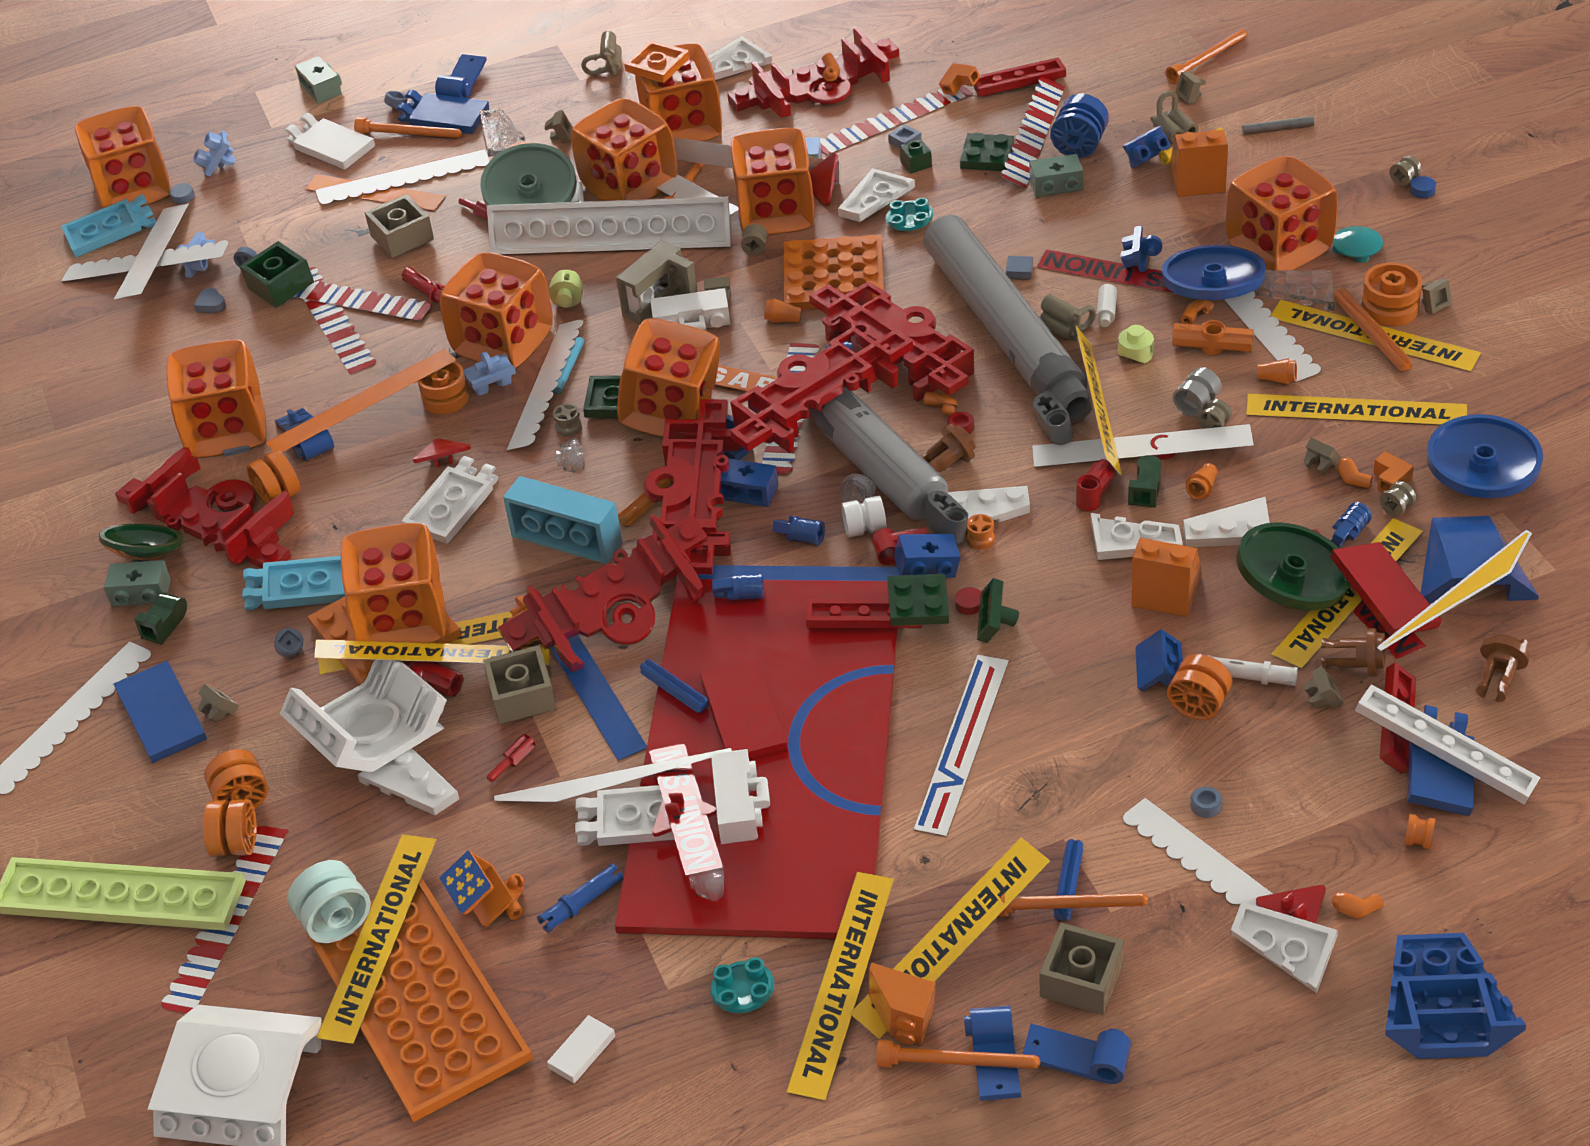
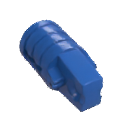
[1330,502,1372,549]
[772,515,825,546]
[712,573,764,600]

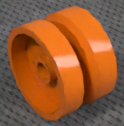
[1361,262,1422,327]

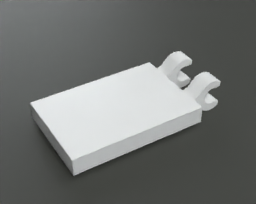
[285,113,375,170]
[402,456,499,544]
[575,785,675,846]

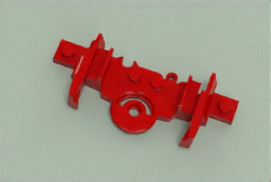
[727,27,900,118]
[115,447,294,569]
[498,514,708,673]

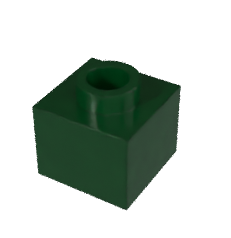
[900,139,932,174]

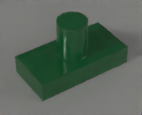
[977,578,1019,643]

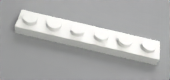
[1355,684,1541,805]

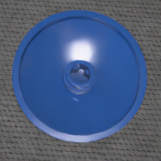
[1162,245,1266,300]
[1427,414,1543,498]

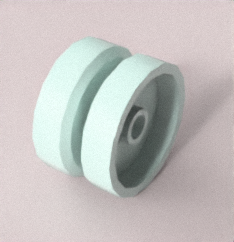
[287,860,371,943]

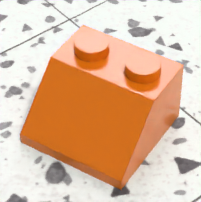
[869,962,936,1046]

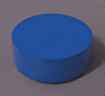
[1410,176,1436,198]

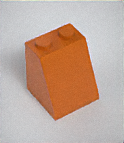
[1170,130,1228,197]
[1131,537,1202,617]

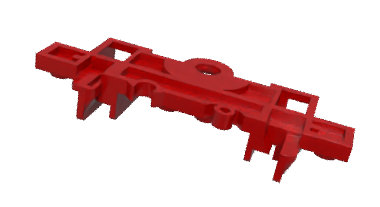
[809,281,974,401]
[730,327,914,453]
[644,399,740,575]

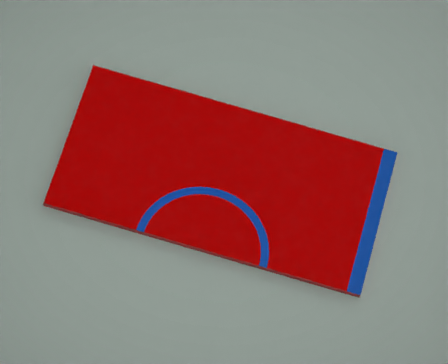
[615,565,900,939]

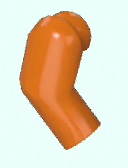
[1181,299,1214,324]
[924,392,958,416]
[1337,458,1373,489]
[1332,892,1384,919]

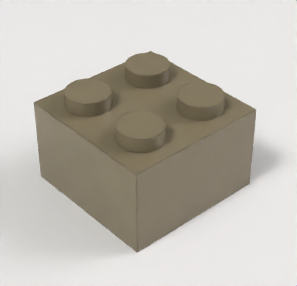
[365,194,434,258]
[483,645,557,724]
[1039,923,1124,1016]

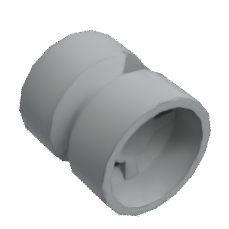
[1173,367,1222,417]

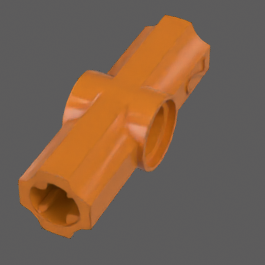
[1172,320,1254,355]

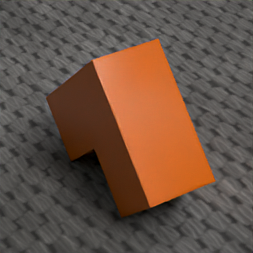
[939,63,980,96]
[1373,451,1414,493]

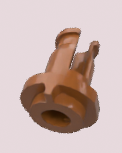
[922,424,975,473]
[1321,628,1386,676]
[1476,634,1531,702]

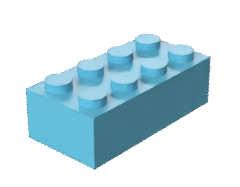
[503,476,623,564]

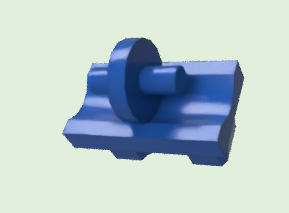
[1122,126,1170,168]
[1121,225,1163,272]

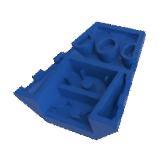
[1421,516,1539,604]
[1385,933,1526,1059]

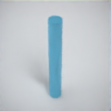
[552,337,585,394]

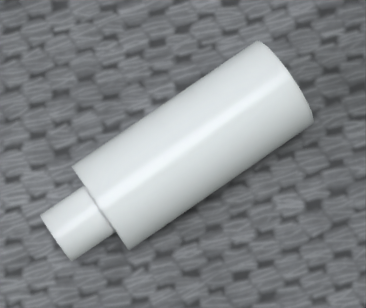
[1096,284,1117,327]

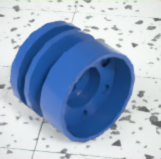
[1050,93,1109,158]

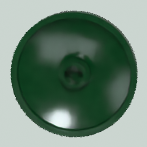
[1236,522,1350,610]

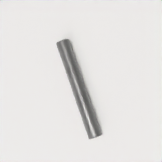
[1242,116,1315,135]

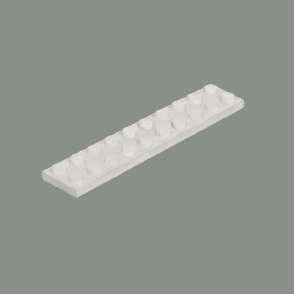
[487,197,731,254]

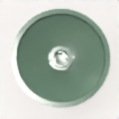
[480,143,577,206]

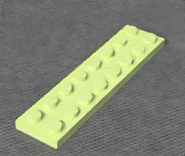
[0,857,246,931]

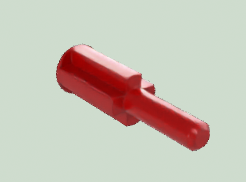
[458,197,488,220]
[487,733,536,782]

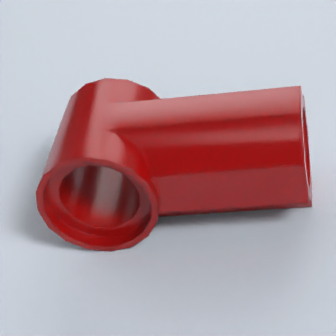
[1076,459,1117,511]
[871,527,928,565]
[408,661,464,696]

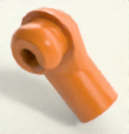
[821,53,840,82]
[504,873,525,920]

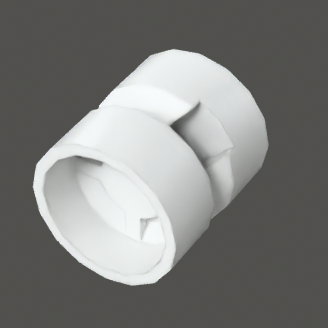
[841,496,887,538]

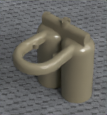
[581,31,622,76]
[1150,90,1198,143]
[1040,294,1096,341]

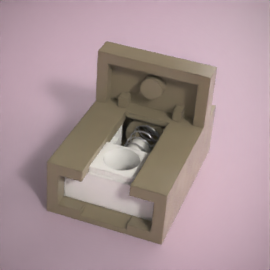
[616,241,697,324]

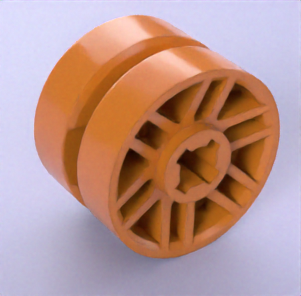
[417,361,469,415]
[246,450,301,505]
[1167,654,1232,720]
[204,749,269,809]
[203,799,257,857]

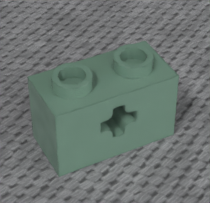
[295,56,342,104]
[1029,154,1083,197]
[104,560,171,607]

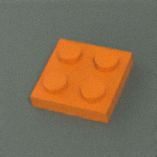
[624,40,690,83]

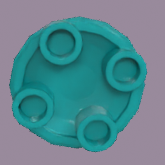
[886,198,934,231]
[1332,226,1383,263]
[710,957,775,1013]

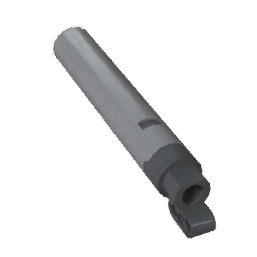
[923,215,1092,445]

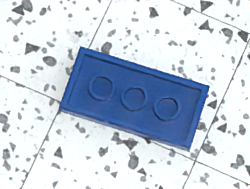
[113,661,207,763]

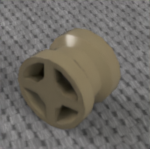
[1389,156,1421,186]
[741,224,767,255]
[1198,399,1232,429]
[553,403,582,436]
[1379,481,1417,517]

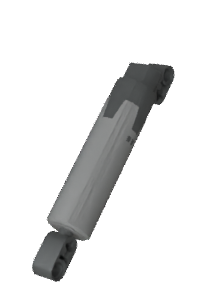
[808,387,968,544]

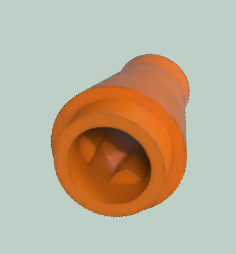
[764,298,802,323]
[1257,358,1297,385]
[1186,463,1218,499]

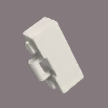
[650,288,730,331]
[711,749,770,844]

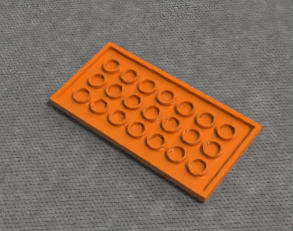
[306,877,533,1123]

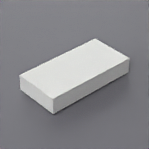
[547,1015,615,1084]

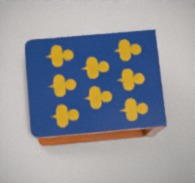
[439,850,514,927]

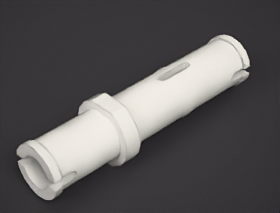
[1207,655,1298,687]

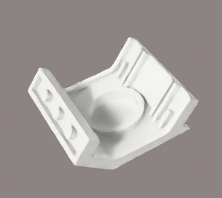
[280,660,447,772]
[147,1005,321,1146]

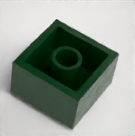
[239,241,314,308]

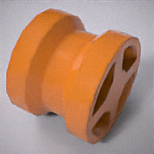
[967,514,995,549]
[1404,814,1436,850]

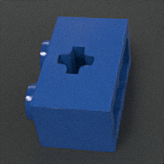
[720,458,778,507]
[894,534,961,578]

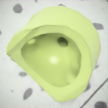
[549,270,583,308]
[1118,325,1154,363]

